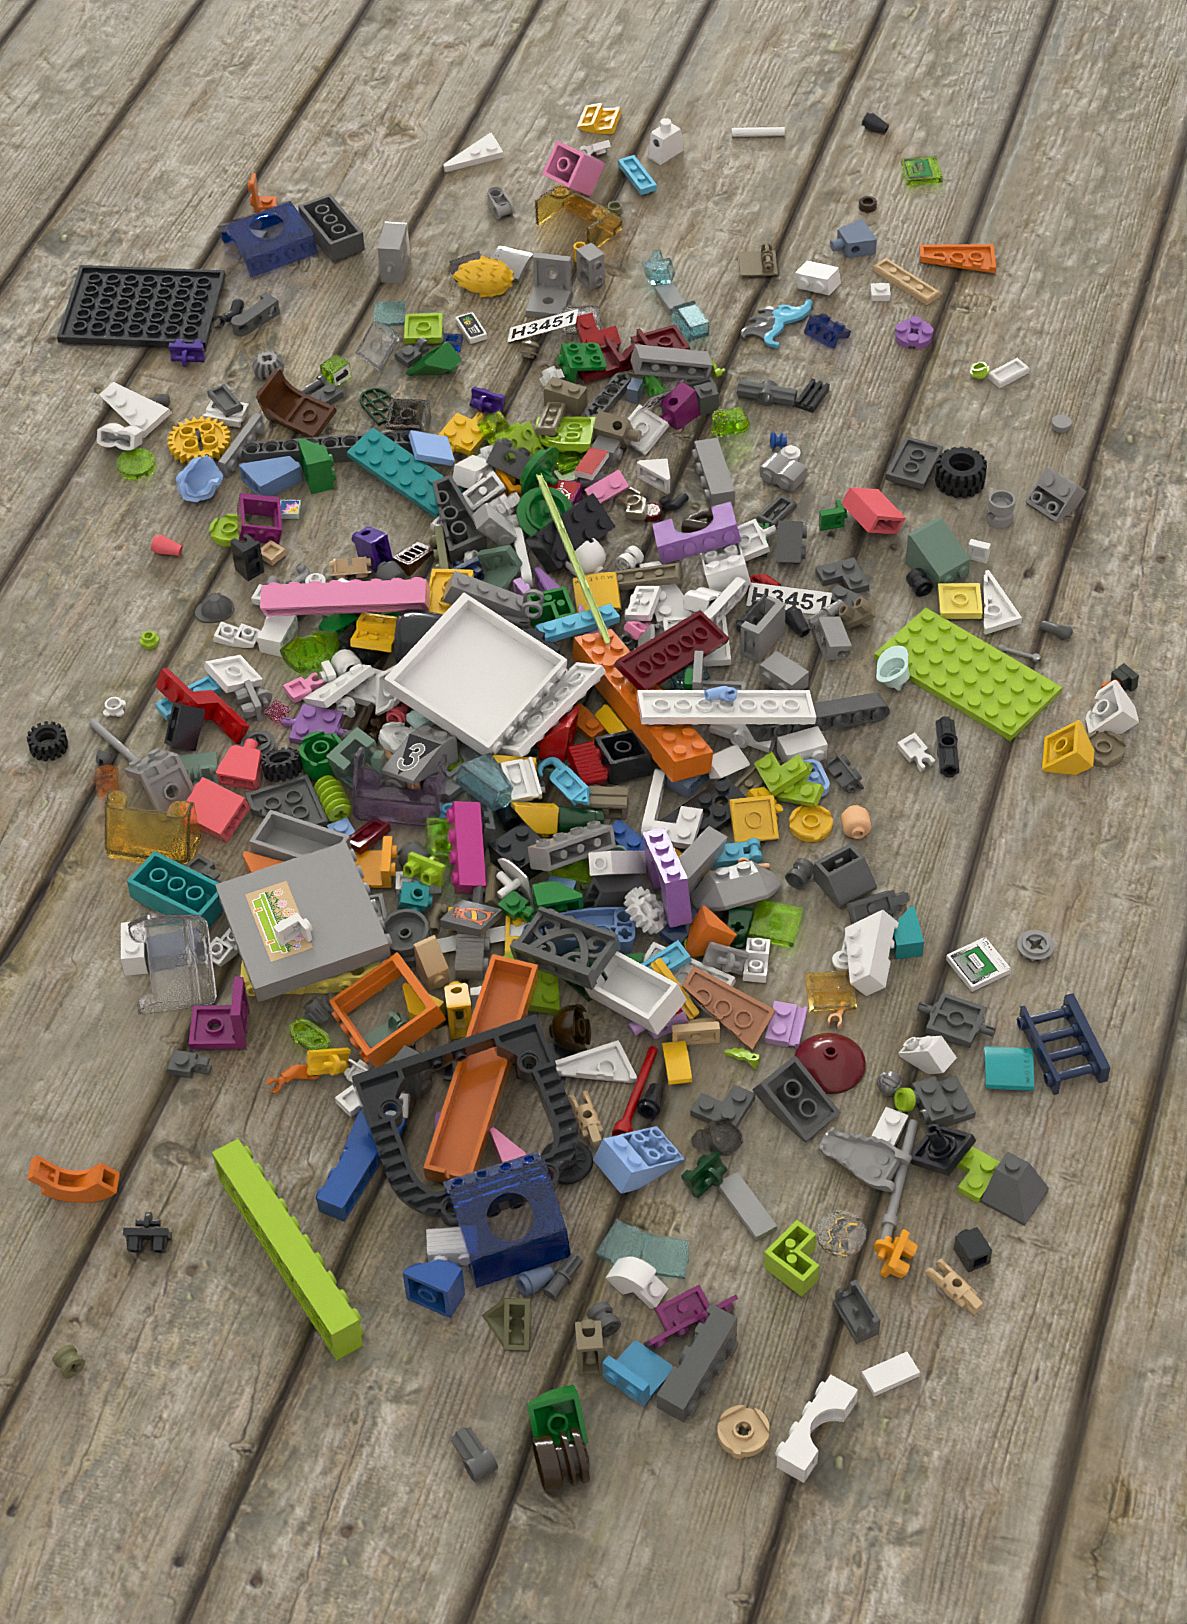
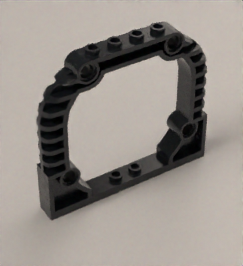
[352,1014,579,1227]

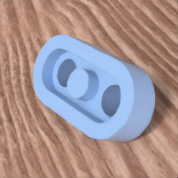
[804,759,830,797]

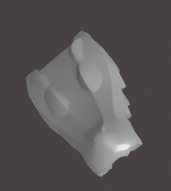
[819,1127,912,1192]

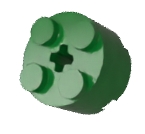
[299,731,341,783]

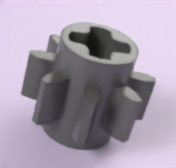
[303,996,332,1025]

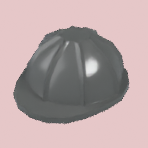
[195,592,234,623]

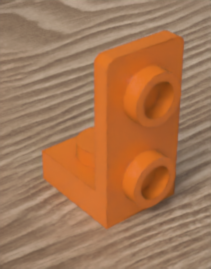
[248,173,278,213]

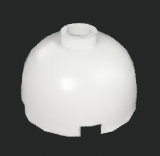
[565,538,606,576]

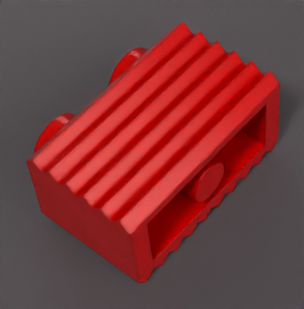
[566,741,609,786]

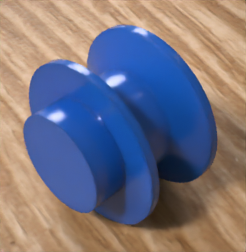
[770,431,787,451]

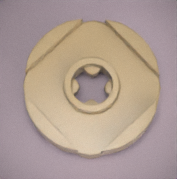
[717,1405,770,1459]

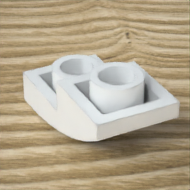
[213,622,261,648]
[202,928,239,967]
[743,938,770,983]

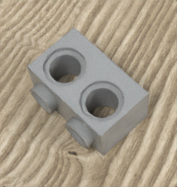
[576,243,605,290]

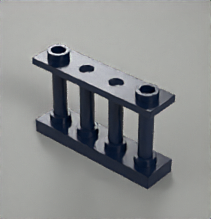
[1017,993,1111,1095]

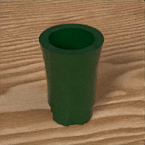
[557,806,604,833]

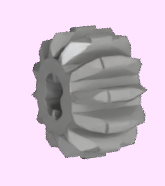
[252,350,285,380]

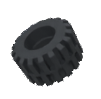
[935,446,987,498]

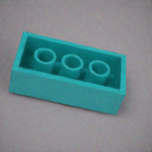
[127,851,223,934]

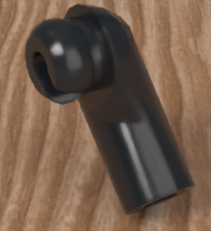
[659,492,689,510]

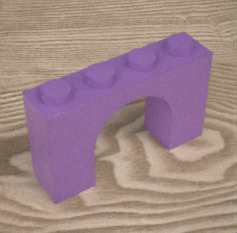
[652,501,742,564]
[643,828,692,928]

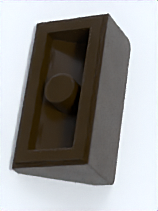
[358,703,387,744]

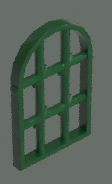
[360,388,405,426]

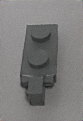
[846,890,910,924]

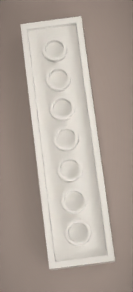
[637,690,816,725]

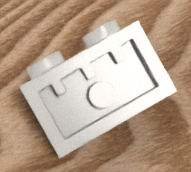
[625,586,662,621]

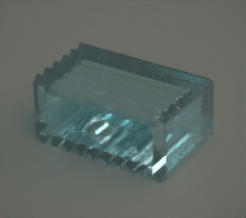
[671,301,709,342]

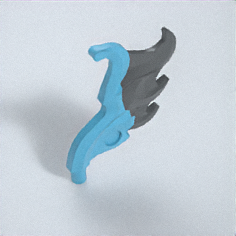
[741,299,813,349]

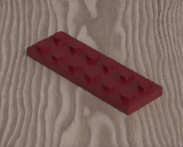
[614,610,729,690]

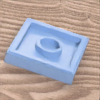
[409,430,455,466]

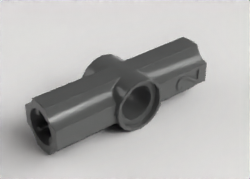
[737,379,797,406]

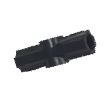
[935,716,960,777]

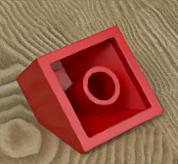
[536,705,580,763]

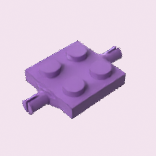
[281,704,349,745]

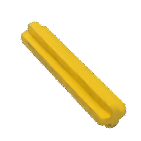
[650,958,700,1020]

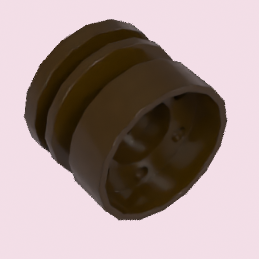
[532,1427,590,1493]

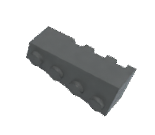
[432,474,487,564]
[657,1303,739,1423]

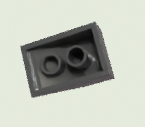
[752,1055,841,1142]

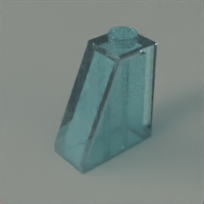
[455,753,514,811]

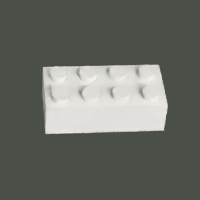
[584,951,687,1035]

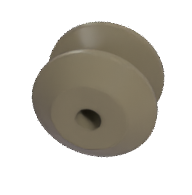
[520,340,540,359]

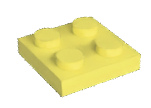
[938,583,983,619]

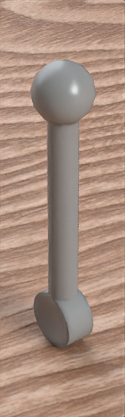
[997,644,1041,662]

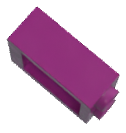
[237,493,282,545]

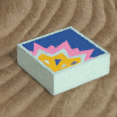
[280,500,301,519]

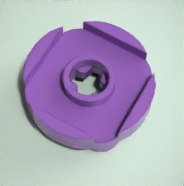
[895,316,933,349]

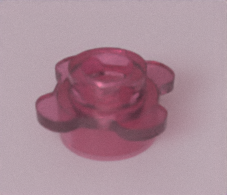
[264,700,290,722]

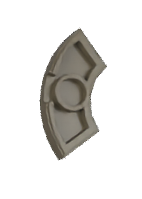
[616,487,648,520]

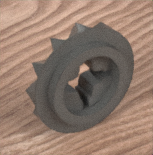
[241,730,276,756]

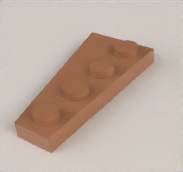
[682,966,776,1052]

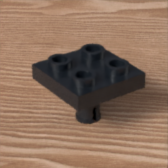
[910,1123,976,1176]

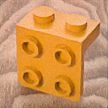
[355,836,398,888]

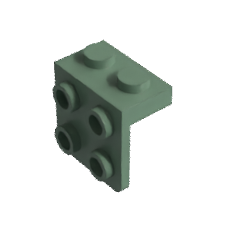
[477,545,523,590]

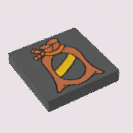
[440,899,502,937]

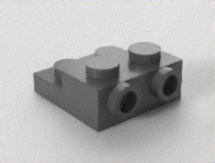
[912,1075,976,1127]

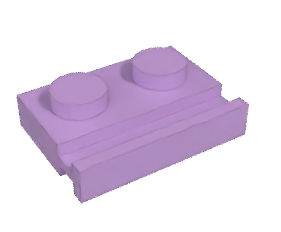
[765,1001,808,1049]

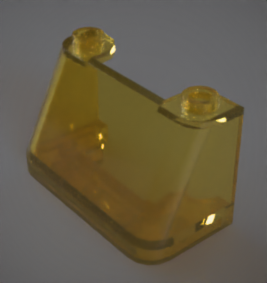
[105,790,201,865]

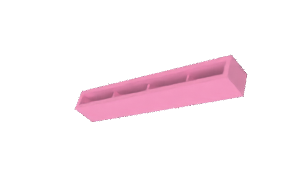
[260,577,430,616]

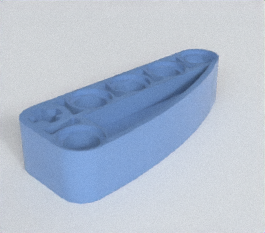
[522,907,635,954]

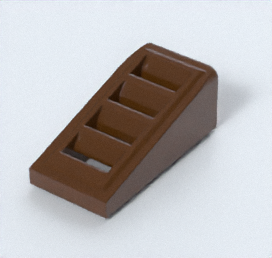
[393,542,434,576]

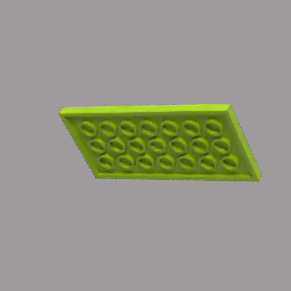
[874,608,1062,741]

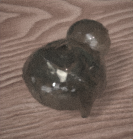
[691,1117,743,1156]

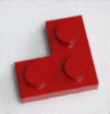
[575,312,621,346]

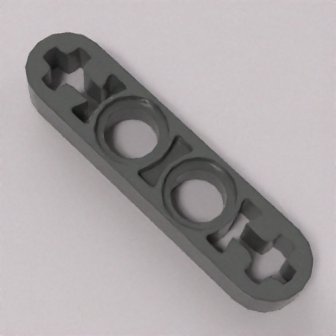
[584,372,631,417]

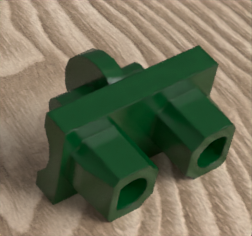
[681,1150,728,1198]

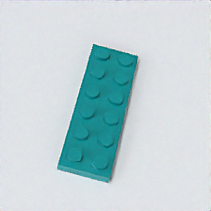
[347,428,463,518]

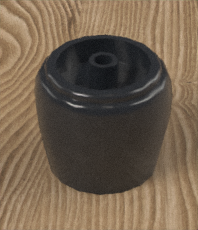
[394,609,443,664]

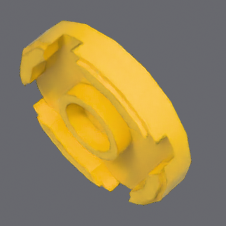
[789,805,833,843]

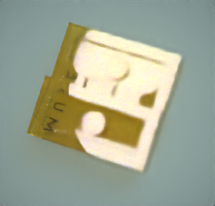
[805,970,857,1012]

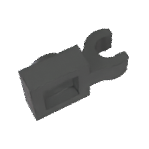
[395,337,429,368]
[184,853,222,883]
[167,1050,212,1078]

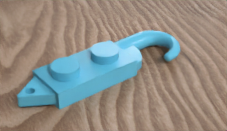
[537,757,591,806]

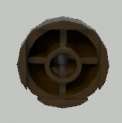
[549,1004,591,1052]

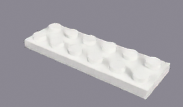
[498,662,606,757]

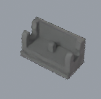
[832,1280,881,1344]

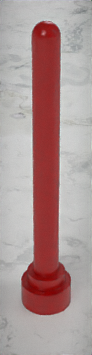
[612,1046,658,1136]

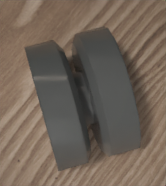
[383,909,432,968]

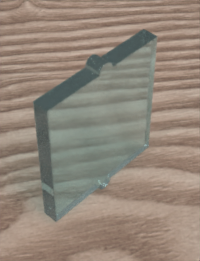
[373,301,405,327]
[596,1220,653,1266]
[641,1234,690,1279]

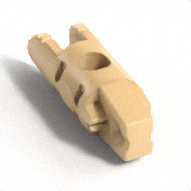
[568,1090,604,1149]
[925,1258,983,1316]

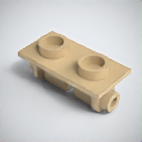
[330,556,372,579]

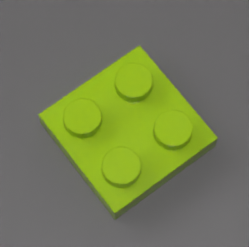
[404,313,443,344]

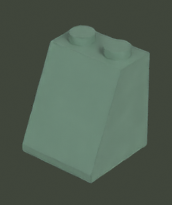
[906,517,971,591]

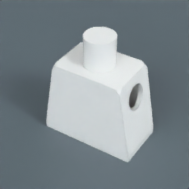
[648,118,684,165]

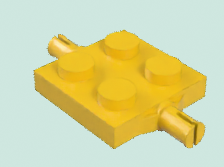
[438,412,490,456]

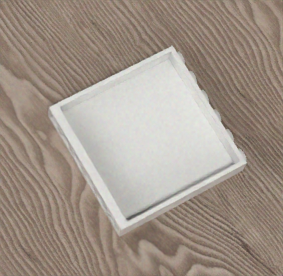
[384,593,568,759]

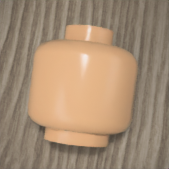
[841,805,872,839]

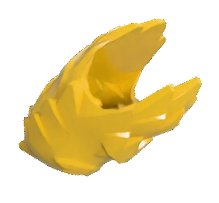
[452,255,514,298]

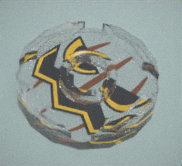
[817,1210,867,1258]

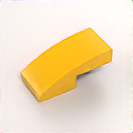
[662,1040,692,1085]

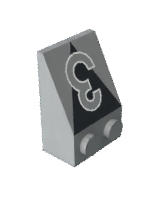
[381,725,458,785]

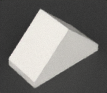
[637,459,670,494]

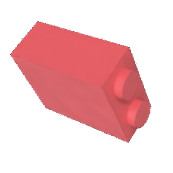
[841,487,906,534]
[178,777,251,843]

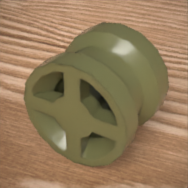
[52,1345,85,1378]

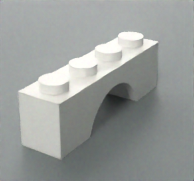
[775,1375,858,1483]

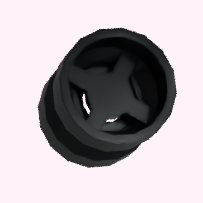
[906,568,933,597]

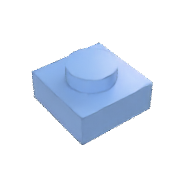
[327,818,355,836]

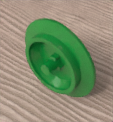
[520,447,559,495]
[516,487,573,536]

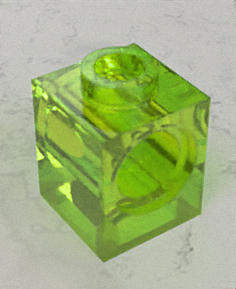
[477,410,510,443]

